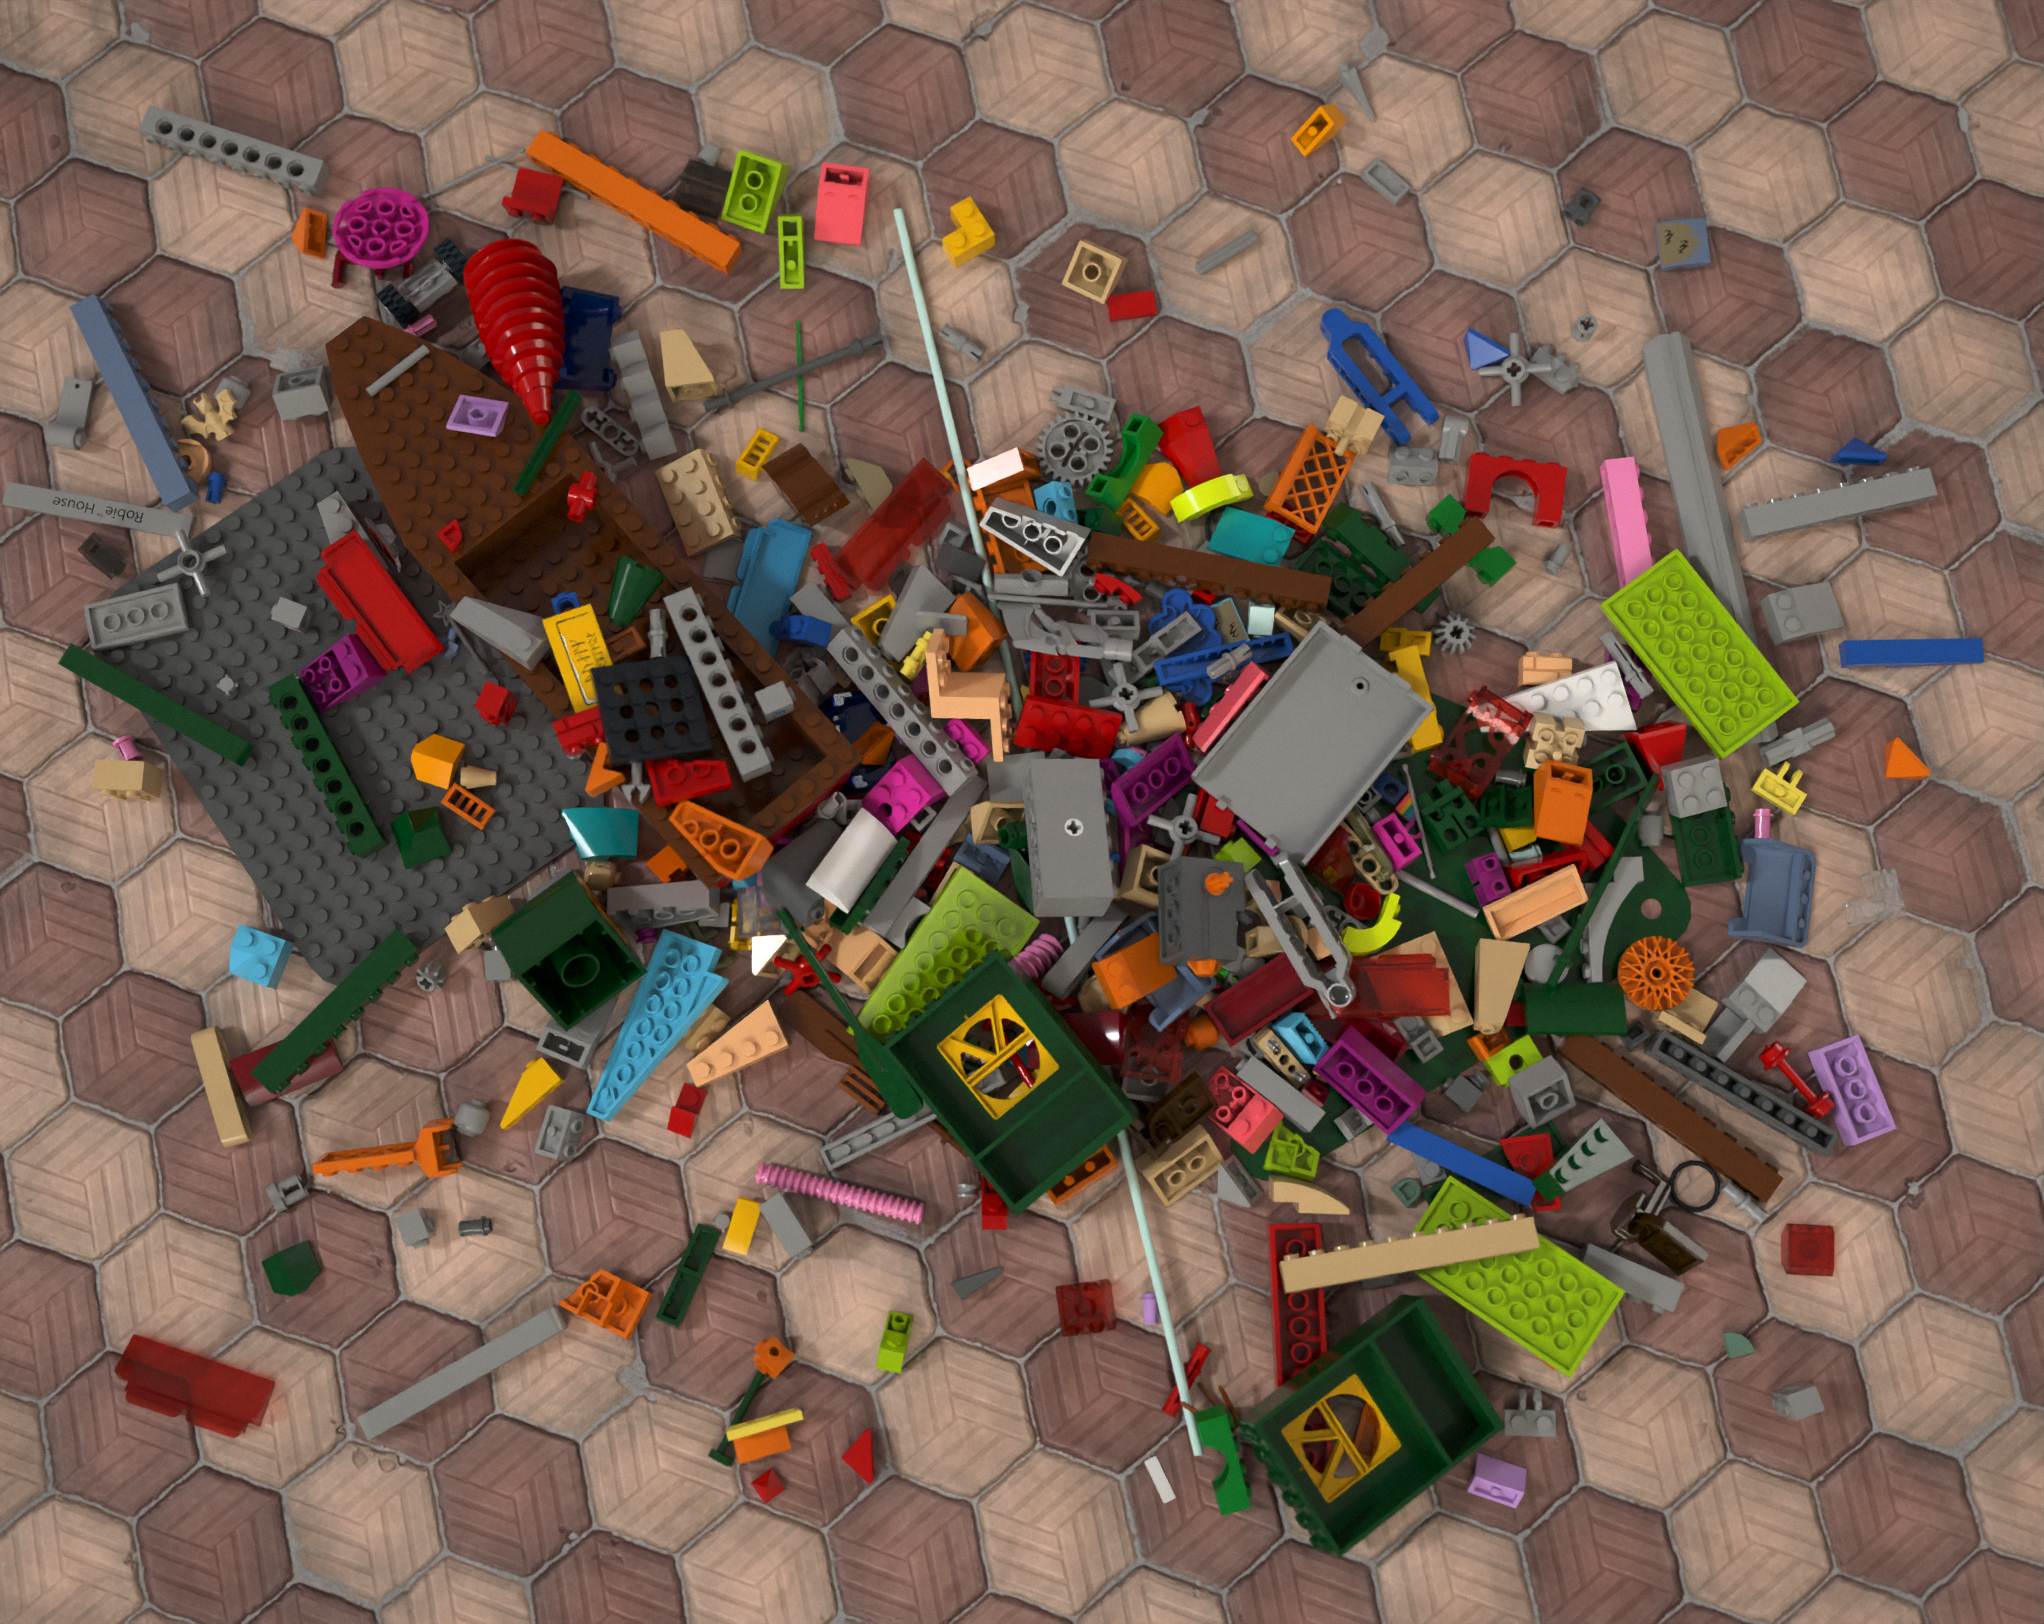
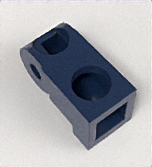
[1372,771,1408,809]

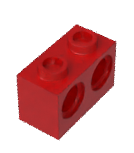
[474,681,519,727]

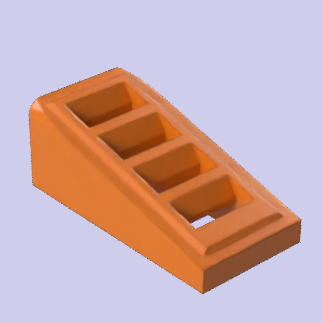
[440,782,496,830]

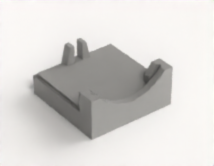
[885,896,931,951]

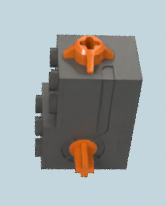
[1158,856,1246,977]

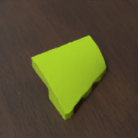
[1263,1121,1320,1182]

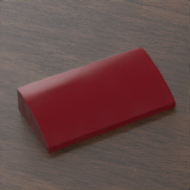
[1203,951,1314,1047]
[1308,996,1409,1065]
[1027,1010,1127,1070]
[229,1039,345,1108]

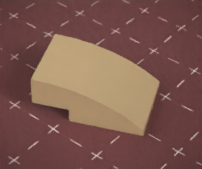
[1268,1174,1350,1215]

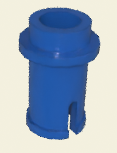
[205,472,227,504]

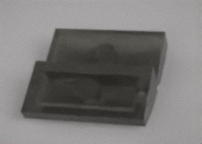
[673,159,732,220]

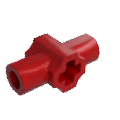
[567,471,598,522]

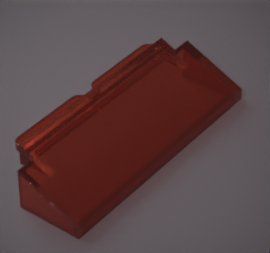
[827,457,952,592]
[1298,954,1451,1019]
[114,1334,276,1438]

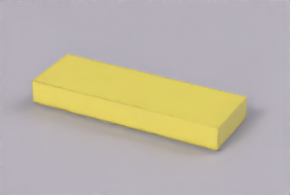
[725,1407,803,1441]

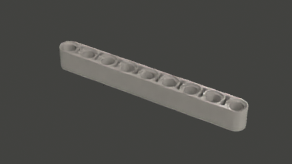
[357,1305,568,1441]

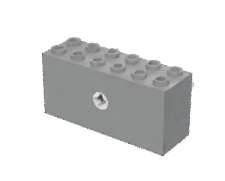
[1022,759,1116,917]

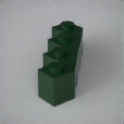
[1322,502,1441,614]

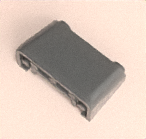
[761,819,876,928]

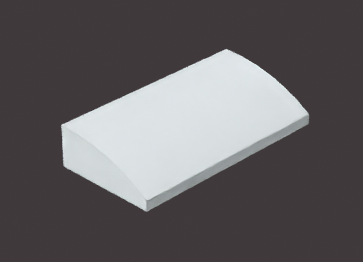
[806,808,898,914]

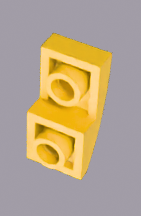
[722,1196,762,1255]

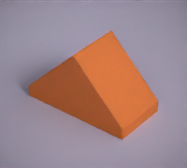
[1466,1026,1513,1061]

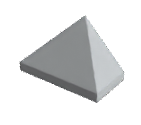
[1217,1154,1264,1208]

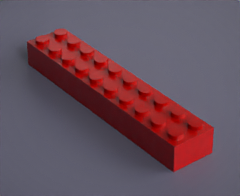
[1267,1222,1332,1474]

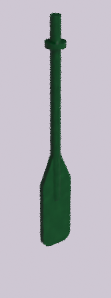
[1546,772,1660,988]
[777,908,924,1119]

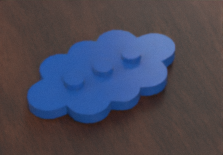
[1148,588,1225,707]

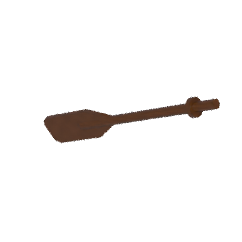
[779,990,968,1157]

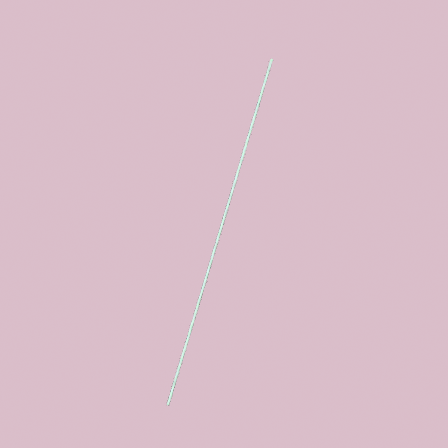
[893,208,1204,1456]

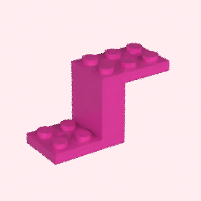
[862,718,992,837]

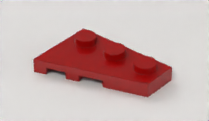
[646,759,732,807]

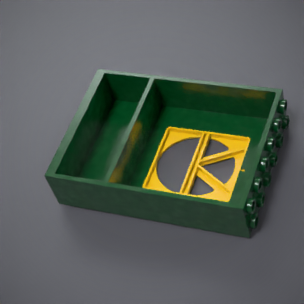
[882,948,1141,1216]
[1236,1294,1506,1558]

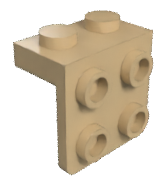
[679,1003,731,1055]

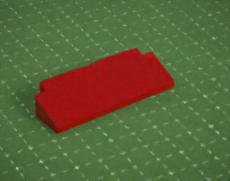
[316,530,444,675]

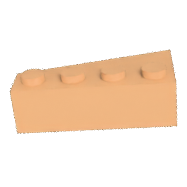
[686,1000,791,1088]

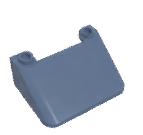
[1728,838,1816,948]
[1095,911,1216,1033]

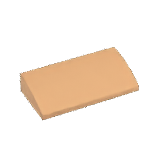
[1482,864,1588,941]

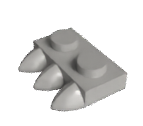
[1529,344,1579,395]

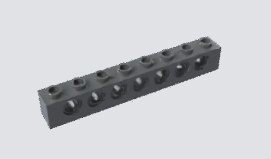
[1643,1030,1840,1156]

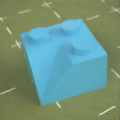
[229,924,295,989]

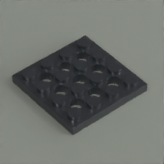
[590,655,713,767]

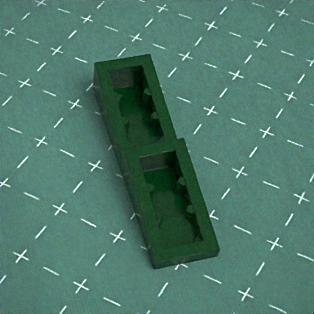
[655,1223,721,1330]

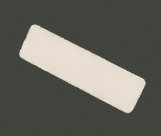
[1145,1456,1175,1503]

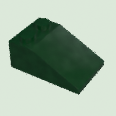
[1578,741,1650,816]

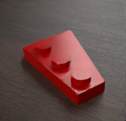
[1498,1133,1561,1212]

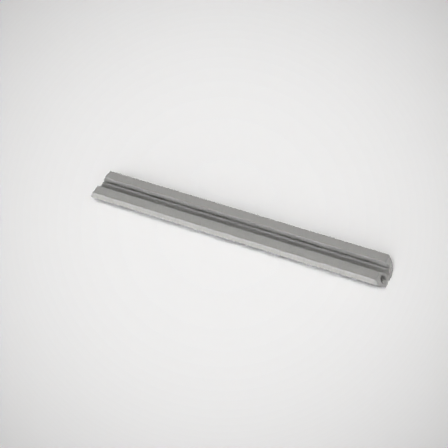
[1641,331,1779,745]

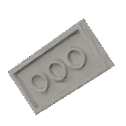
[83,582,190,653]

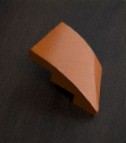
[559,1269,653,1340]

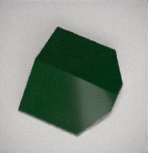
[261,1240,321,1297]

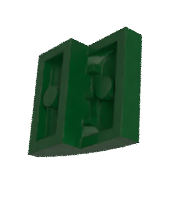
[1480,784,1534,828]

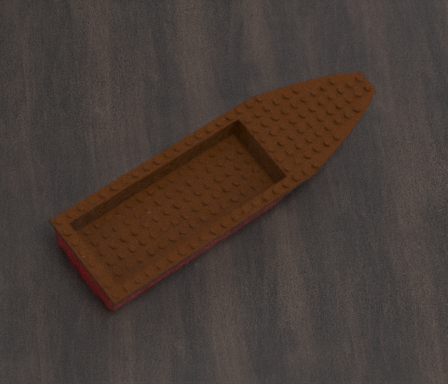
[325,316,864,890]

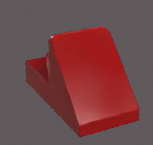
[667,1083,708,1138]

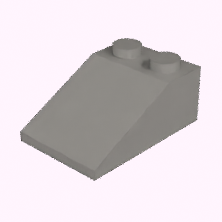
[1759,582,1845,647]
[1720,947,1807,1034]

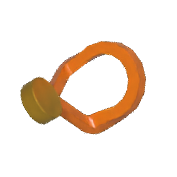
[939,458,972,491]

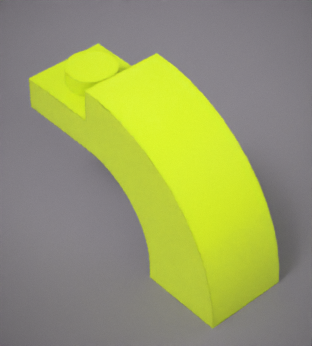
[1170,474,1254,523]
[1340,893,1402,957]

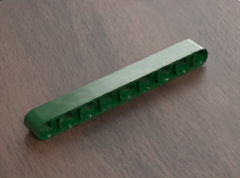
[58,643,255,767]

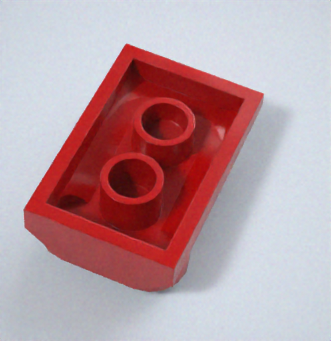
[1029,632,1081,704]

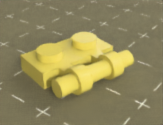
[900,631,932,683]

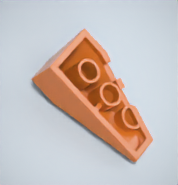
[669,800,774,882]

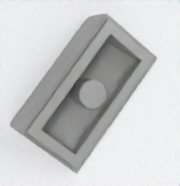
[917,610,969,636]

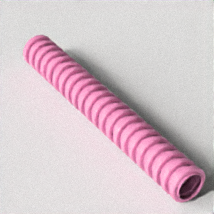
[756,1162,925,1225]

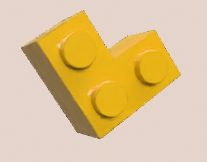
[942,196,995,268]

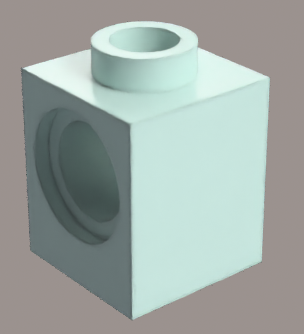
[1247,599,1275,638]

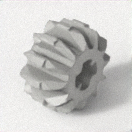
[1434,614,1476,656]

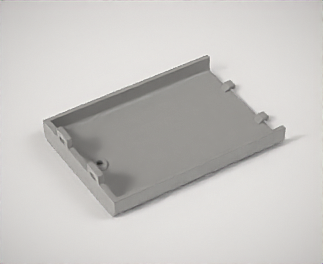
[1191,620,1434,867]

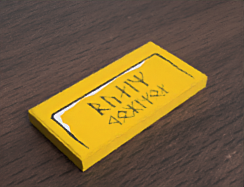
[542,604,624,713]

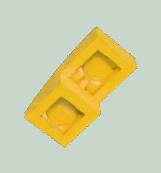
[1379,627,1433,658]

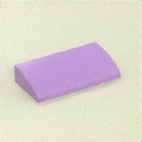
[1807,1034,1897,1146]

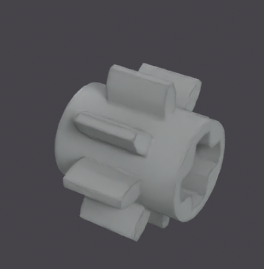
[415,961,448,992]

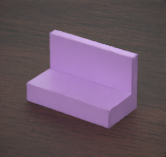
[1467,1453,1526,1508]

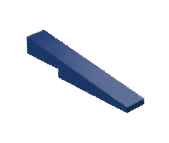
[1153,631,1294,686]
[1839,638,1985,668]
[1386,1121,1536,1207]

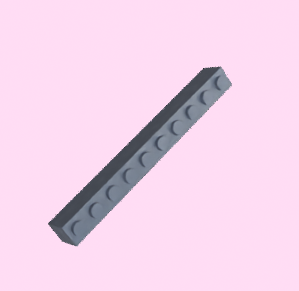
[70,293,201,513]

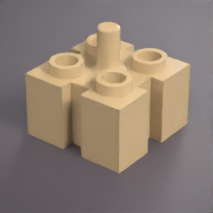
[1323,395,1385,456]
[1523,712,1585,769]

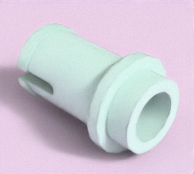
[1509,843,1542,863]

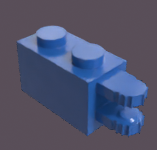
[769,615,833,648]

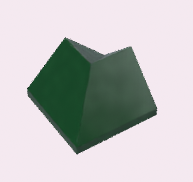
[390,807,453,869]

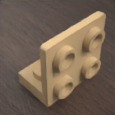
[1651,988,1718,1046]

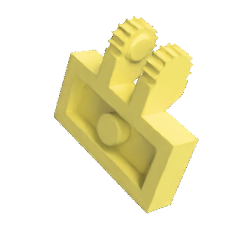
[1750,761,1807,816]

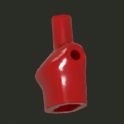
[1175,703,1201,750]

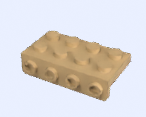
[655,448,742,558]

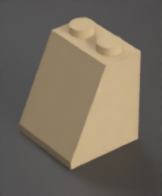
[660,327,720,402]

